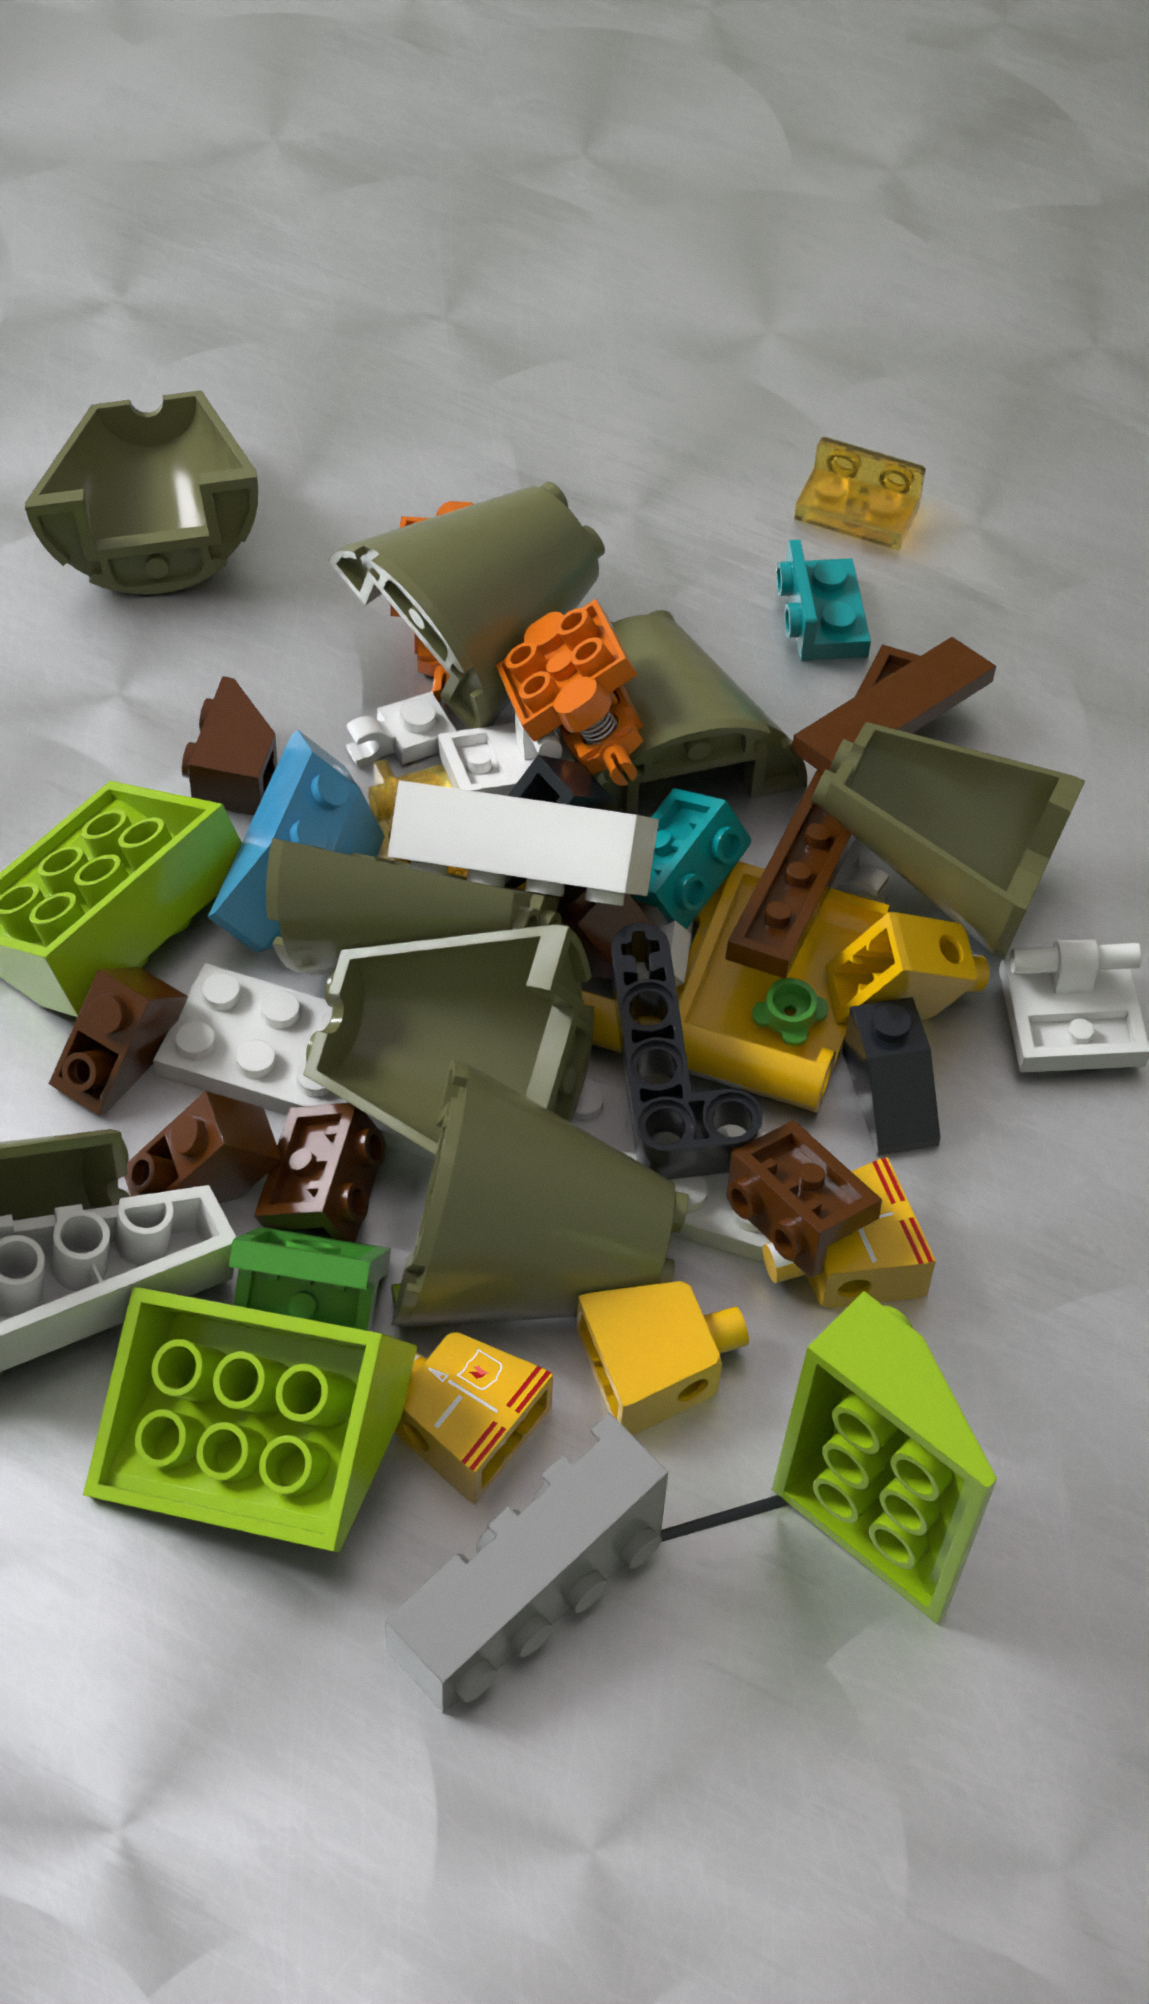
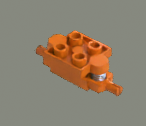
[495,599,644,786]

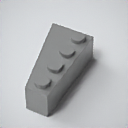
[385,1412,668,1713]

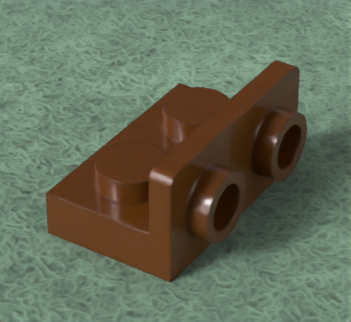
[254,1102,386,1242]
[726,1120,882,1278]

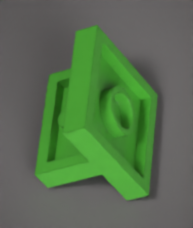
[229,1226,391,1331]

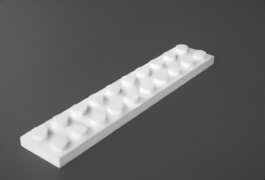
[153,963,771,1263]

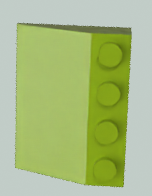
[0,781,242,1017]
[83,1286,417,1553]
[771,1291,997,1624]

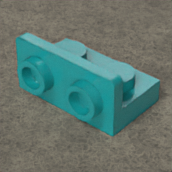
[776,539,871,661]
[630,788,752,930]

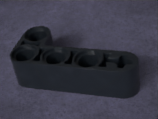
[611,922,763,1179]

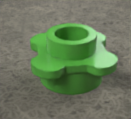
[752,978,828,1046]

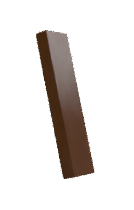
[791,637,996,773]

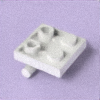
[438,712,576,796]
[999,938,1149,1073]

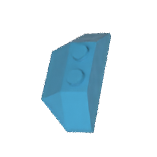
[208,730,385,953]

